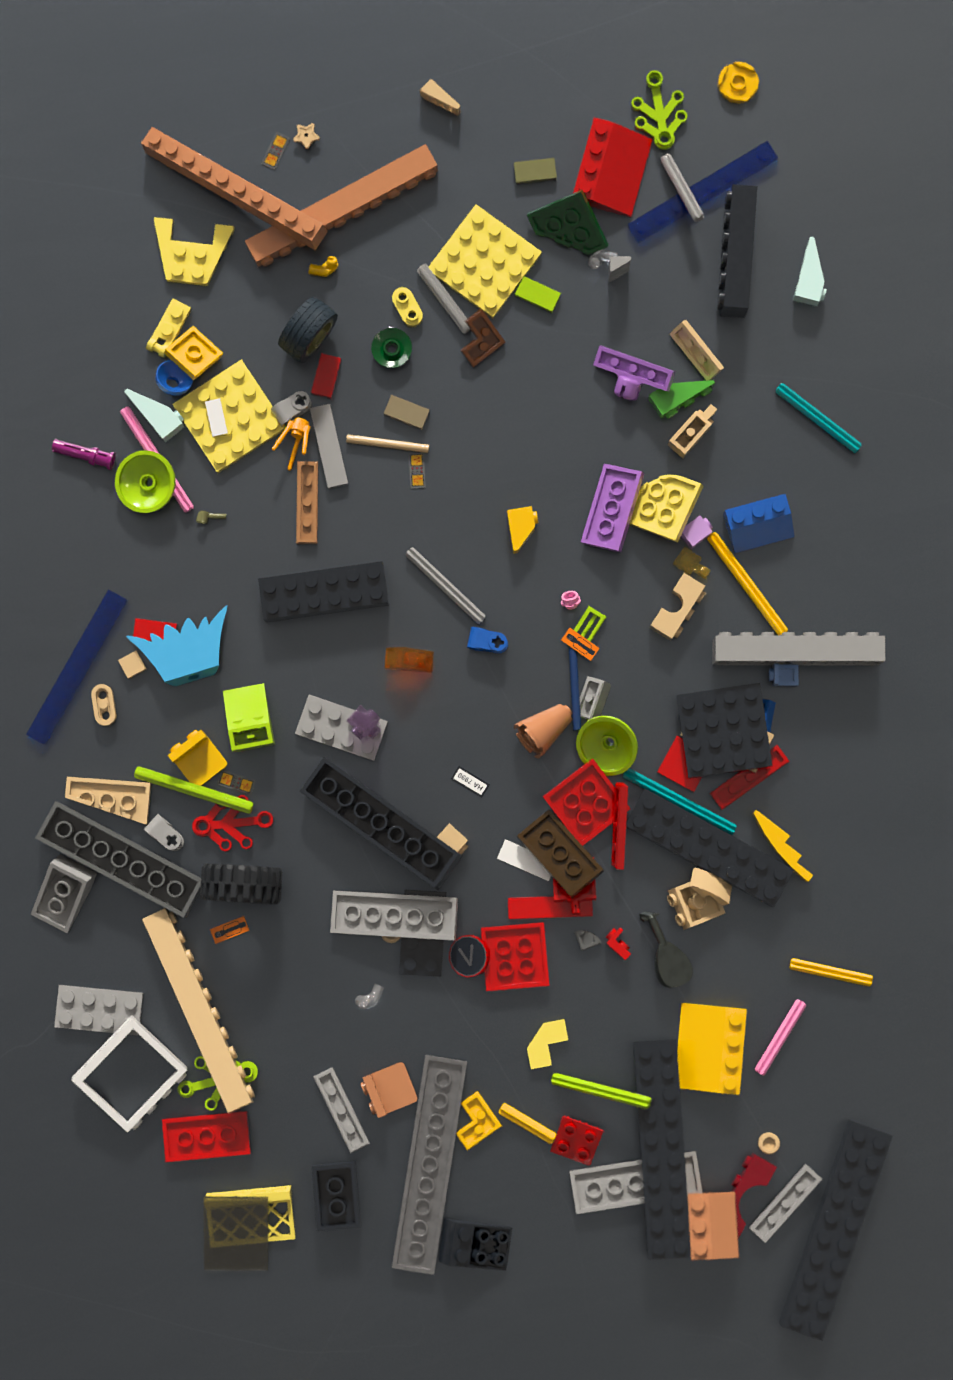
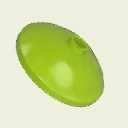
[115,450,176,513]
[576,716,638,776]

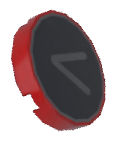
[449,935,490,977]

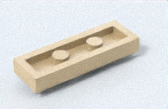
[670,320,724,381]

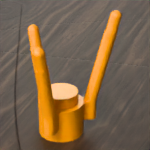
[272,418,311,471]

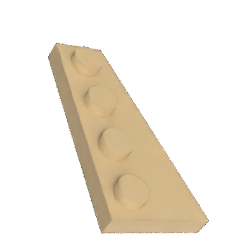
[65,777,151,825]

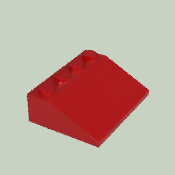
[573,117,653,217]

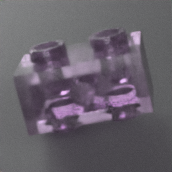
[346,705,381,741]

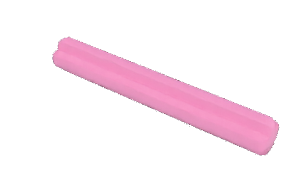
[755,1000,806,1075]

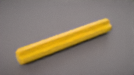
[789,958,873,987]

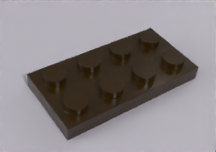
[517,809,604,898]

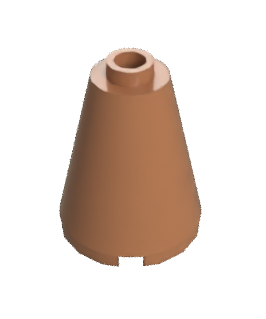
[514,704,573,759]

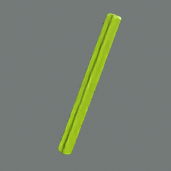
[134,766,254,814]

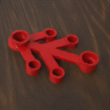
[192,795,274,852]

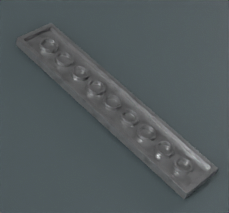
[392,1055,467,1275]

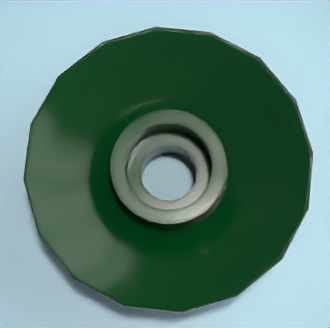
[371,328,412,368]

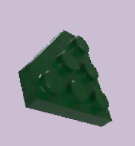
[526,190,609,255]

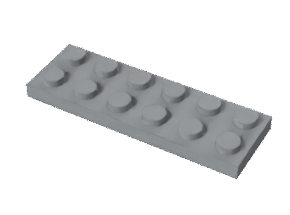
[330,891,458,941]
[569,1151,703,1214]

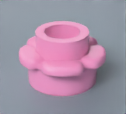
[561,591,581,609]

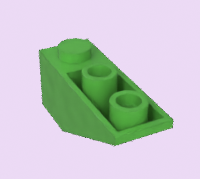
[648,380,715,419]

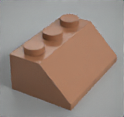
[688,1192,739,1260]

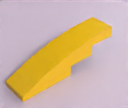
[752,810,813,882]

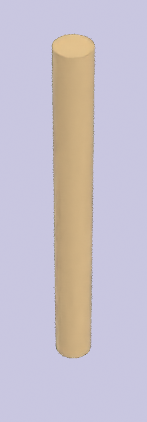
[346,434,429,453]

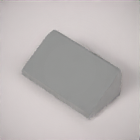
[608,256,631,282]
[580,676,611,720]

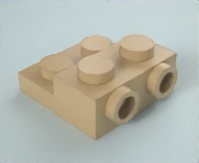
[667,882,725,930]

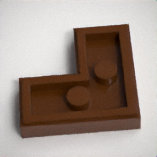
[460,309,506,367]

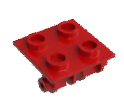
[550,1116,604,1166]

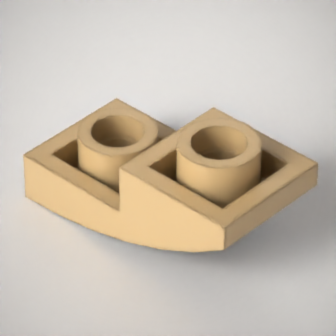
[690,868,732,906]

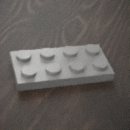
[295,695,388,761]
[54,985,144,1035]

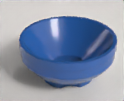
[155,360,193,395]

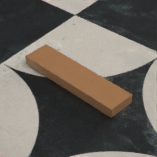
[296,461,318,545]

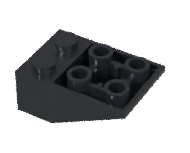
[438,1219,512,1271]

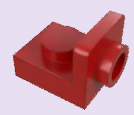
[605,927,631,960]

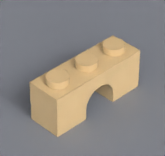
[650,573,706,641]

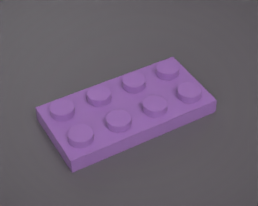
[581,464,644,553]

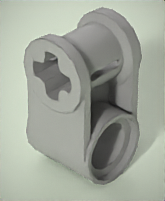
[271,391,311,427]
[144,814,184,851]

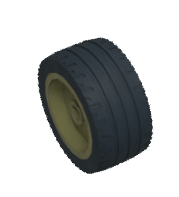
[278,297,338,363]

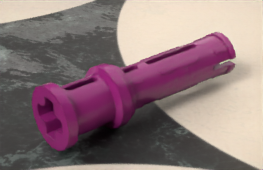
[52,439,116,470]

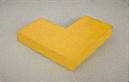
[456,1091,502,1151]

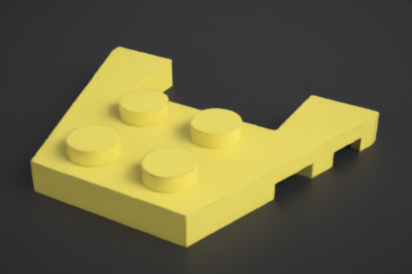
[154,217,235,286]

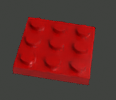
[542,758,631,846]
[481,922,549,991]

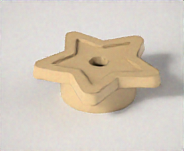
[293,123,320,149]

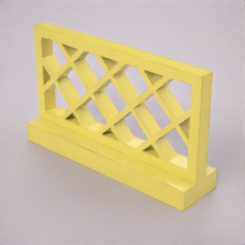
[205,1185,296,1247]

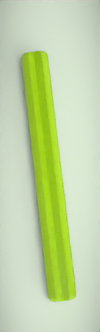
[551,1073,651,1109]

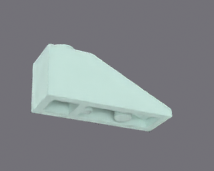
[793,237,826,306]
[124,389,184,443]

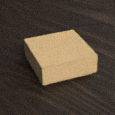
[118,650,147,679]

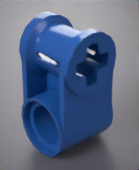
[467,627,508,654]

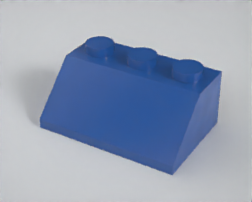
[723,494,795,554]

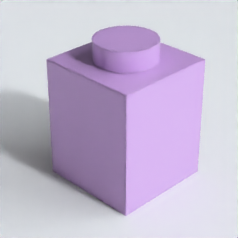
[681,516,713,549]

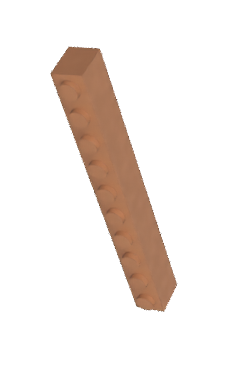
[141,127,326,250]
[245,144,438,267]

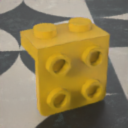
[168,730,227,786]

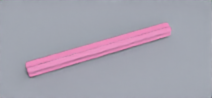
[120,406,194,513]

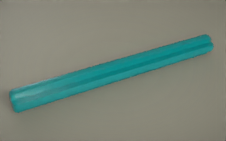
[623,768,737,835]

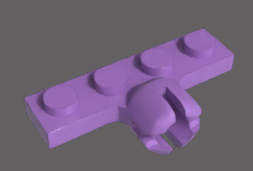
[593,345,676,400]

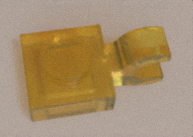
[673,547,711,579]

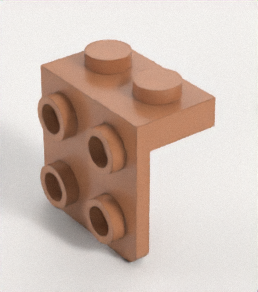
[361,1062,418,1118]

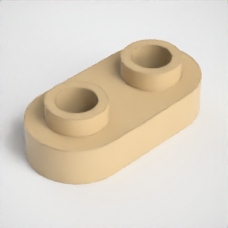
[91,684,117,726]

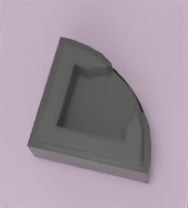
[574,930,601,951]

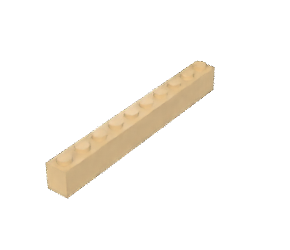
[142,908,255,1113]

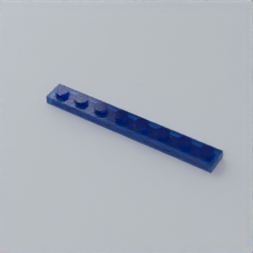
[628,141,778,243]
[26,589,127,745]

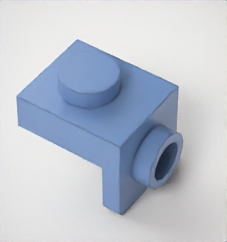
[769,663,799,686]

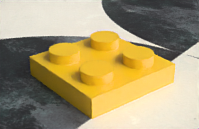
[164,326,223,380]

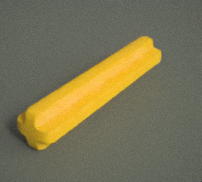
[498,1103,556,1144]

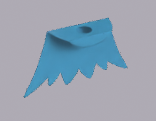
[126,605,227,686]

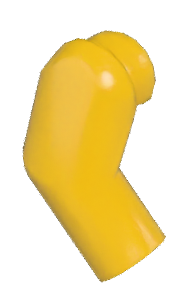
[309,256,338,277]

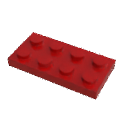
[162,1111,251,1162]

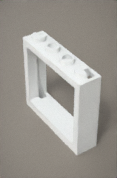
[72,1015,187,1132]

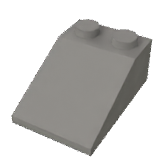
[31,854,97,933]

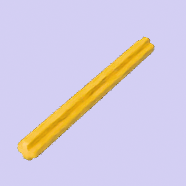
[707,532,788,636]

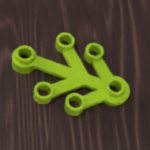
[631,70,687,150]
[177,1056,258,1111]

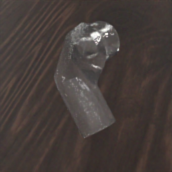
[588,250,618,270]
[355,984,384,1009]

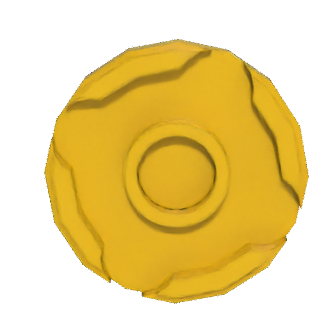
[718,62,759,104]

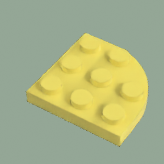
[629,475,703,543]

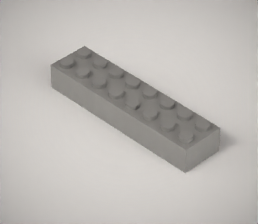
[712,632,885,666]

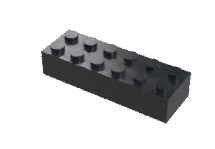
[717,184,758,318]
[258,561,389,623]

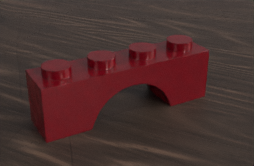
[731,1153,777,1238]

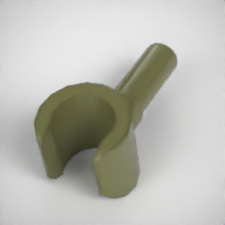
[196,511,226,524]

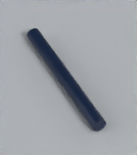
[569,648,581,731]

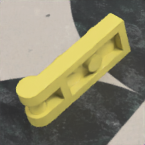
[146,299,192,358]

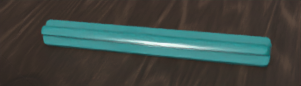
[775,383,862,453]

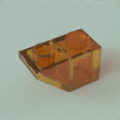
[385,647,433,673]

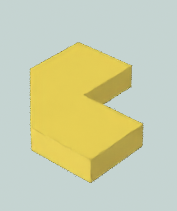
[527,1019,568,1069]

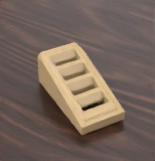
[420,79,461,115]

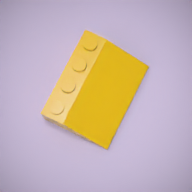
[677,1003,747,1095]

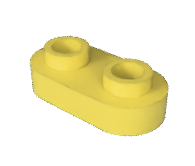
[392,287,423,327]

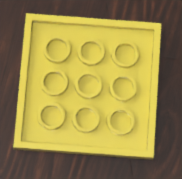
[429,205,542,318]
[172,359,286,473]

